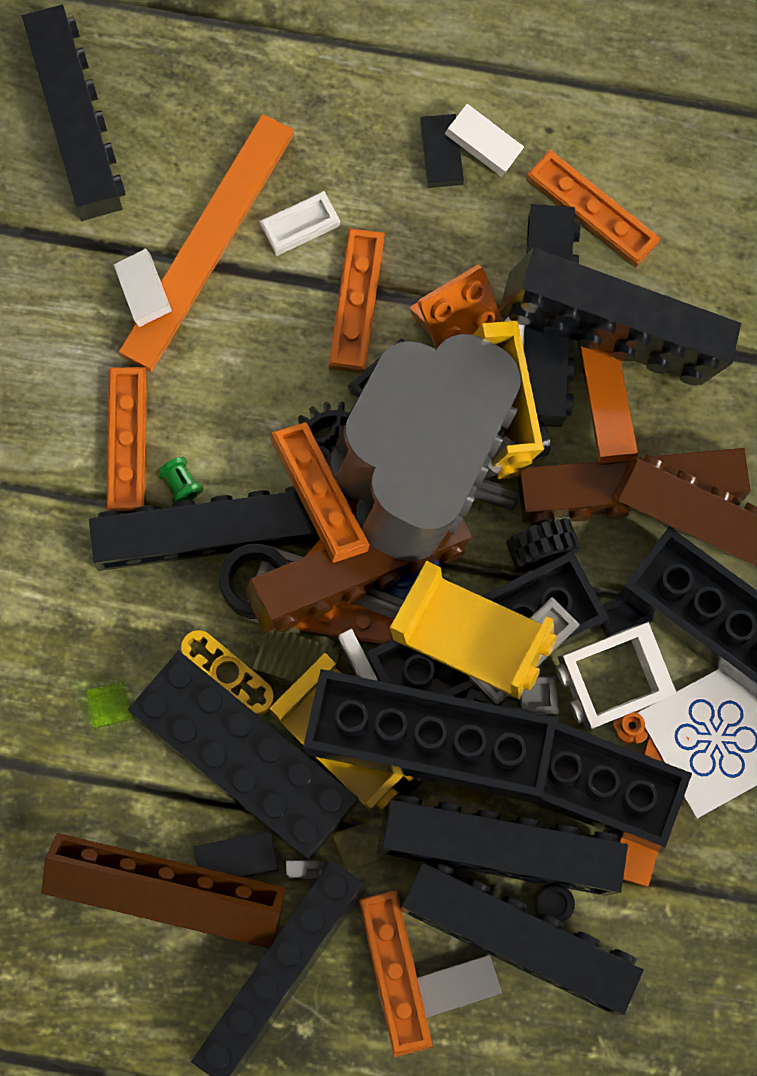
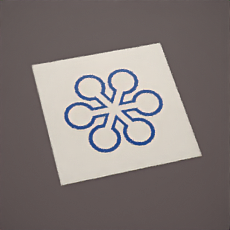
[638,669,757,818]

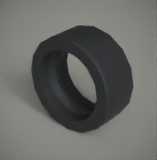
[219,544,288,619]

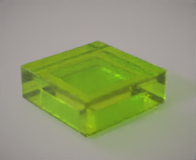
[86,681,133,729]

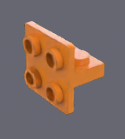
[409,265,502,350]

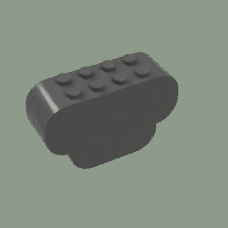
[330,334,521,561]

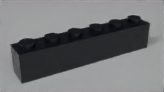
[22,4,126,221]
[524,204,581,427]
[89,486,320,571]
[191,860,367,1076]

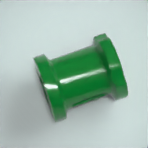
[156,457,204,503]

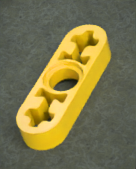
[181,630,275,716]

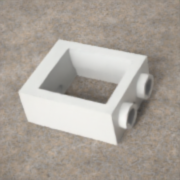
[555,622,677,729]

